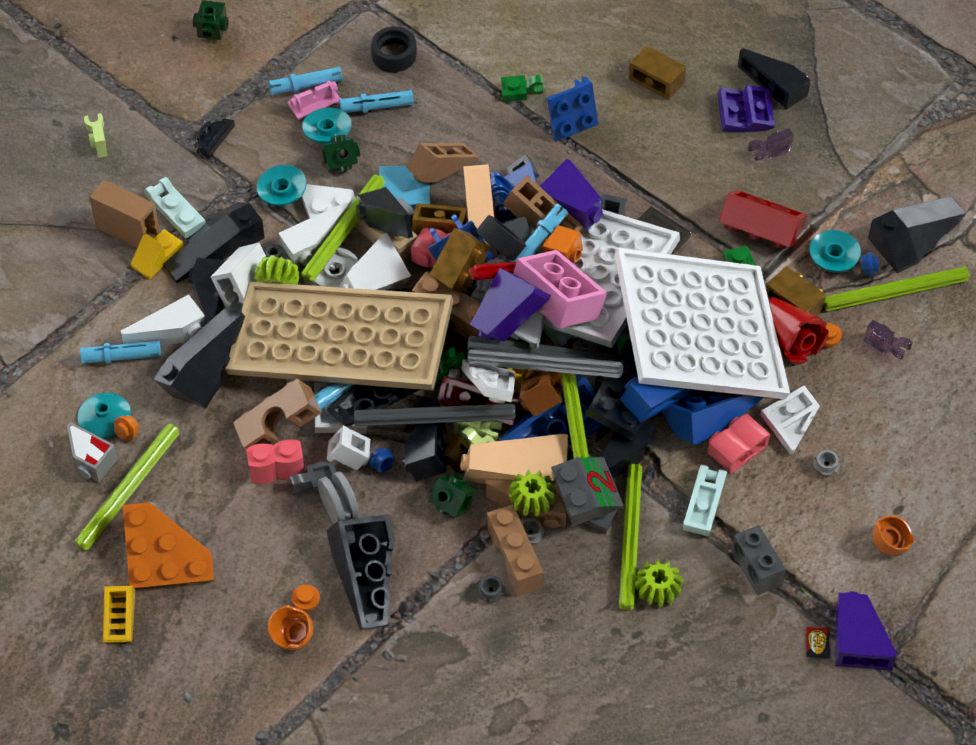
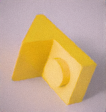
[130,229,183,280]

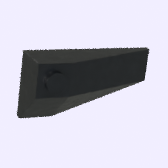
[868,196,966,274]
[163,202,265,283]
[153,308,245,409]
[327,368,441,427]
[326,514,395,630]

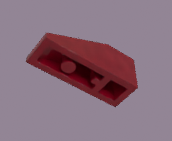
[437,376,523,425]

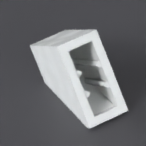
[340,233,411,290]
[211,243,266,313]

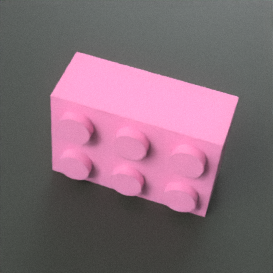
[513,250,607,329]

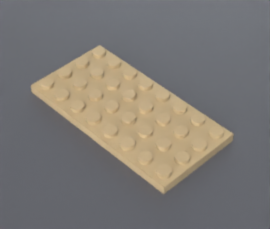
[225,281,453,390]

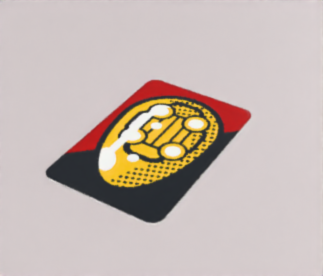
[806,627,829,658]

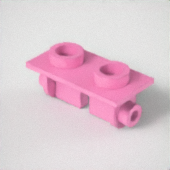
[287,81,340,120]

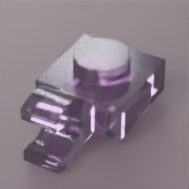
[748,128,794,161]
[864,320,913,359]

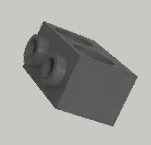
[732,525,786,595]

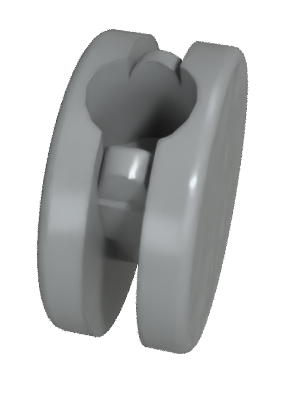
[318,471,359,523]

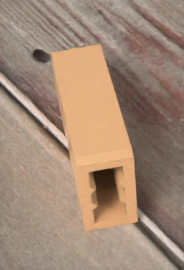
[463,164,498,258]
[460,434,568,484]

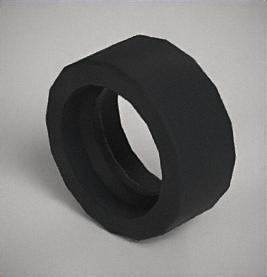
[371,26,417,72]
[476,215,526,261]

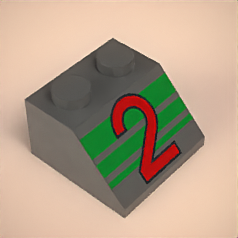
[551,457,624,527]

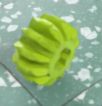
[254,255,299,285]
[509,469,556,517]
[635,558,683,608]

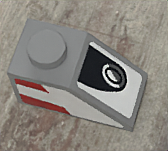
[67,422,118,483]

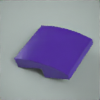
[717,85,775,133]

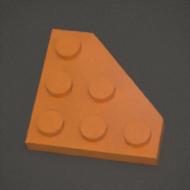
[123,502,214,588]

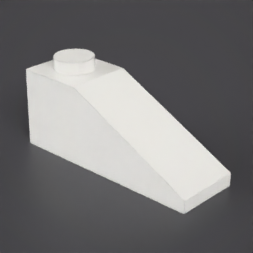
[278,202,348,268]
[121,295,206,345]

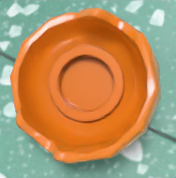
[872,515,915,556]
[267,605,314,650]

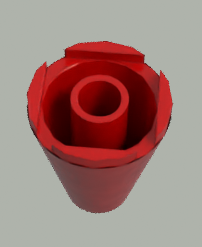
[768,297,829,364]

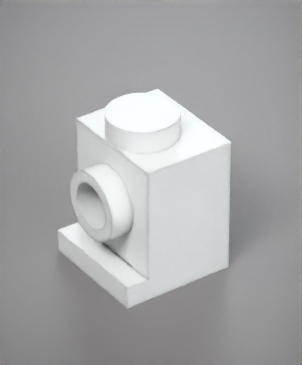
[327,425,371,470]

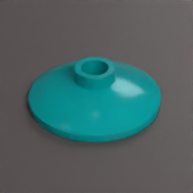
[302,107,352,143]
[257,165,307,206]
[809,230,861,273]
[78,393,131,439]

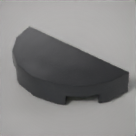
[197,118,235,159]

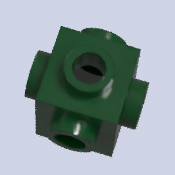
[193,0,229,40]
[320,134,360,172]
[428,473,477,517]

